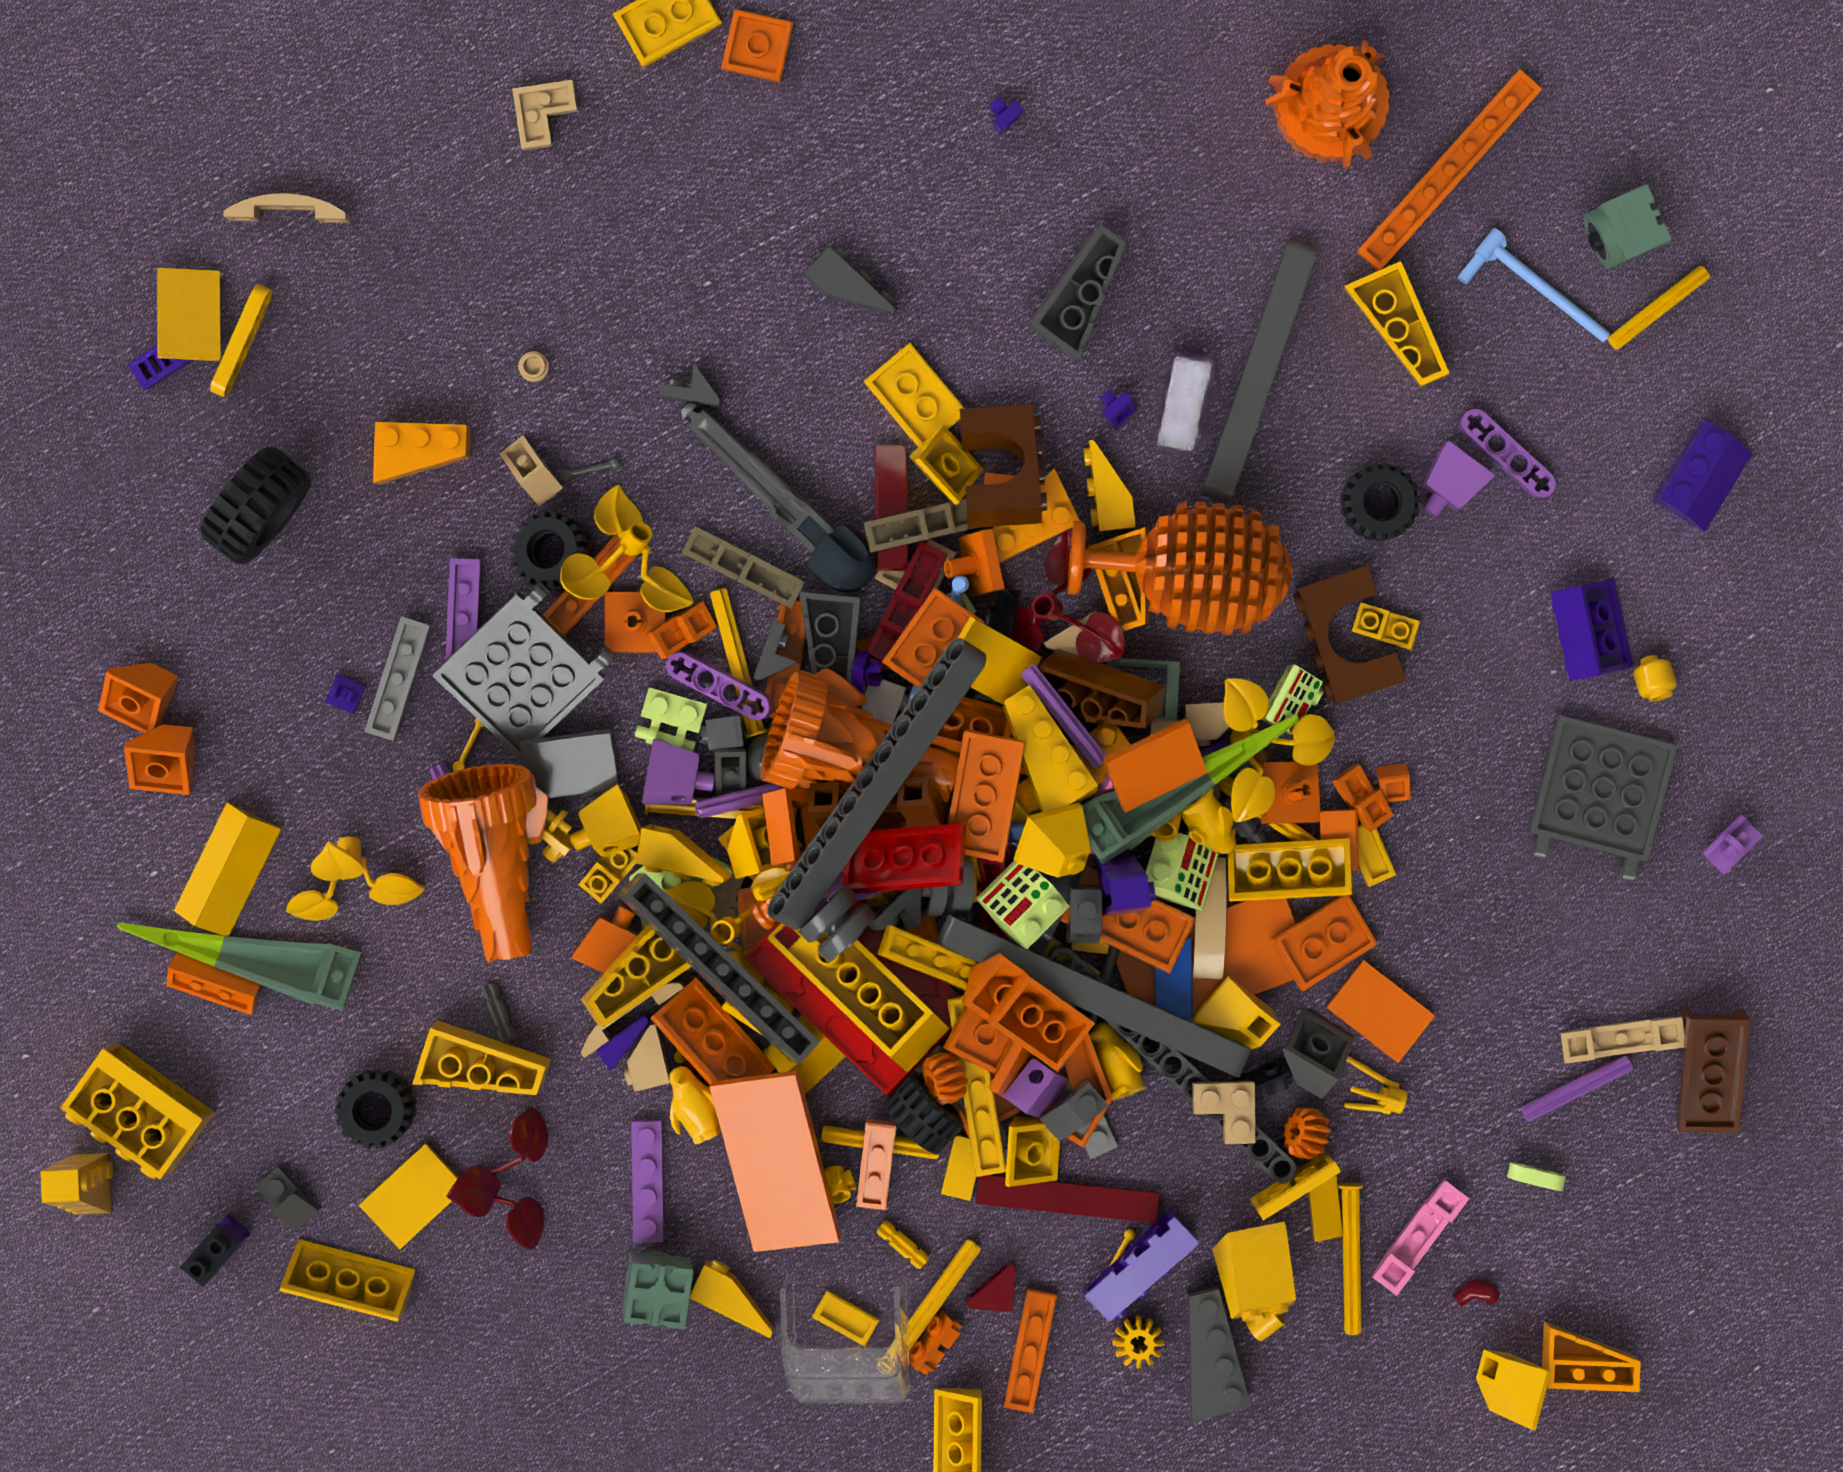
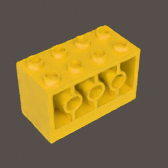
[60,1042,216,1179]

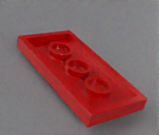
[842,823,966,894]

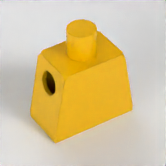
[569,784,642,856]

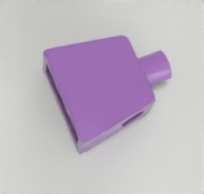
[1422,440,1495,518]
[642,739,715,805]
[1003,1057,1069,1118]

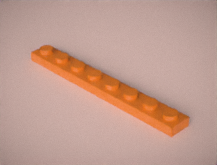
[1357,69,1542,271]

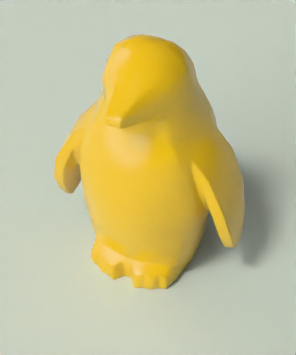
[1182,788,1236,854]
[1089,1022,1147,1100]
[669,1066,721,1144]

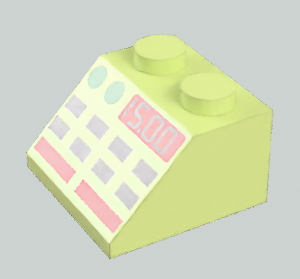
[1261,664,1324,736]
[1146,833,1218,910]
[976,861,1070,949]

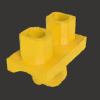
[527,809,574,863]

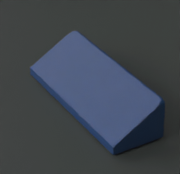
[1155,938,1193,1022]

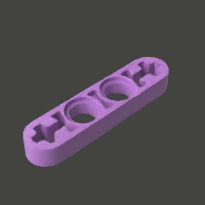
[1459,409,1556,498]
[666,652,774,720]

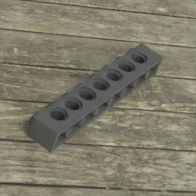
[617,873,820,1065]

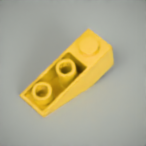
[1083,440,1136,533]
[636,824,732,886]

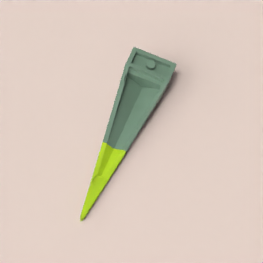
[1082,715,1299,865]
[117,922,361,1011]

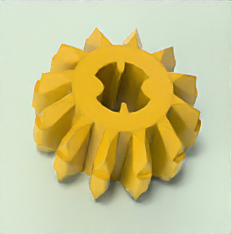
[1112,1316,1164,1369]

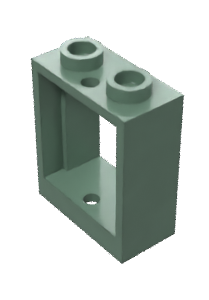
[1103,658,1180,720]

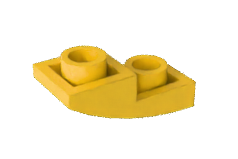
[1352,603,1421,651]
[578,847,638,904]

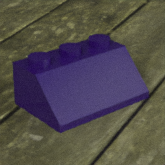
[1652,420,1752,532]
[1551,579,1633,681]

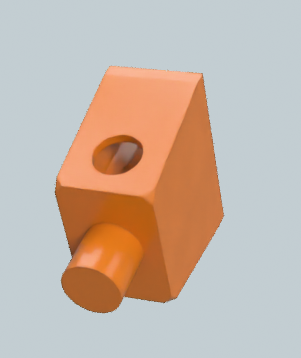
[572,905,639,973]

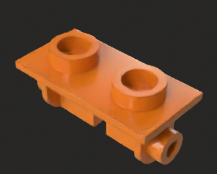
[906,1310,963,1375]

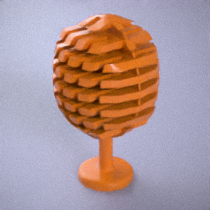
[1067,502,1293,636]

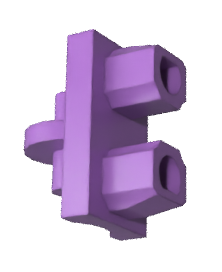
[1701,815,1763,875]

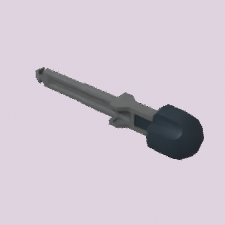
[681,403,876,593]

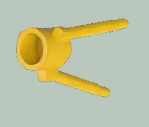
[1344,1055,1407,1115]

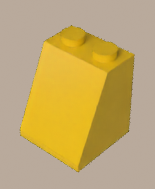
[1212,1221,1296,1321]

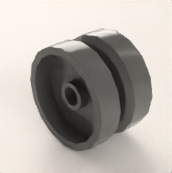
[921,855,974,916]
[798,884,877,962]

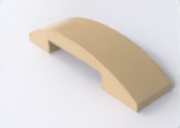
[223,193,351,223]
[1192,858,1226,979]
[581,981,686,1058]
[1560,1017,1685,1064]

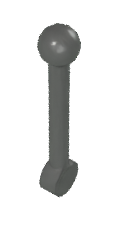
[559,458,621,481]

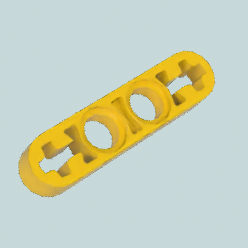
[210,284,273,398]

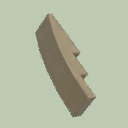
[863,499,972,553]
[681,526,805,609]

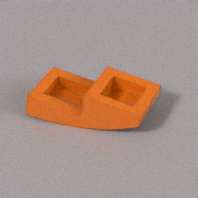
[647,601,717,659]
[1332,764,1394,832]

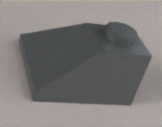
[1283,1008,1355,1099]

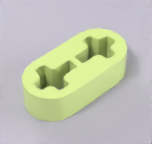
[1507,1162,1566,1191]

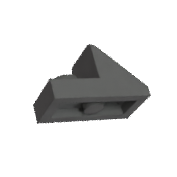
[659,364,721,408]
[753,621,800,681]
[714,748,746,796]
[868,888,921,931]
[255,1165,320,1231]

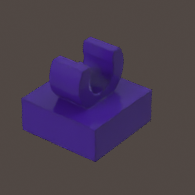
[989,97,1024,135]
[1100,390,1137,430]
[851,650,883,694]
[325,674,366,714]

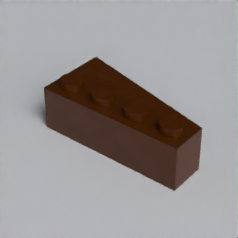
[1039,649,1165,728]

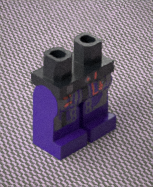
[180,1214,251,1287]

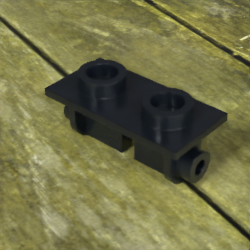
[984,583,1022,638]
[1229,1059,1293,1102]

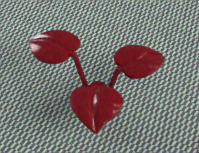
[1010,530,1126,664]
[446,1107,548,1249]

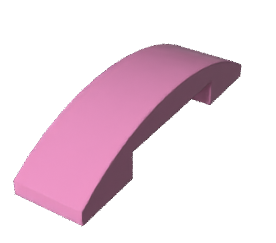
[1372,1180,1469,1296]

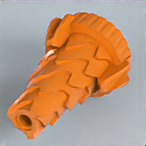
[1265,39,1390,168]
[760,668,959,803]
[418,764,548,962]

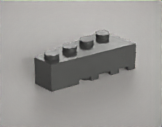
[1026,224,1126,361]
[799,590,861,683]
[1187,1283,1251,1423]

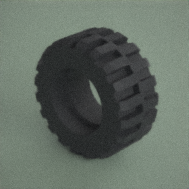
[200,447,311,565]

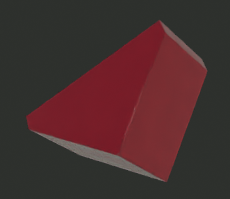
[965,1260,1016,1312]

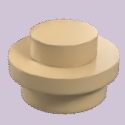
[518,351,549,382]

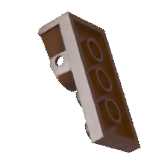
[1676,1008,1751,1133]

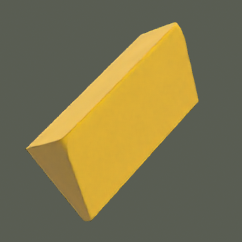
[1308,1176,1343,1242]

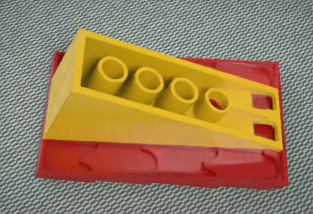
[744,901,959,1097]

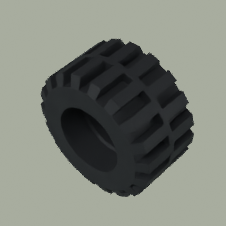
[1340,463,1421,541]
[510,511,594,591]
[335,1069,416,1149]
[884,1074,964,1154]

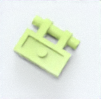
[635,687,708,752]

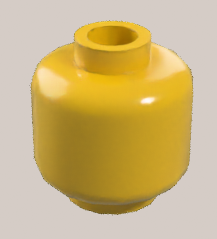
[1633,655,1677,702]

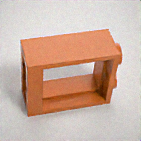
[762,788,820,872]

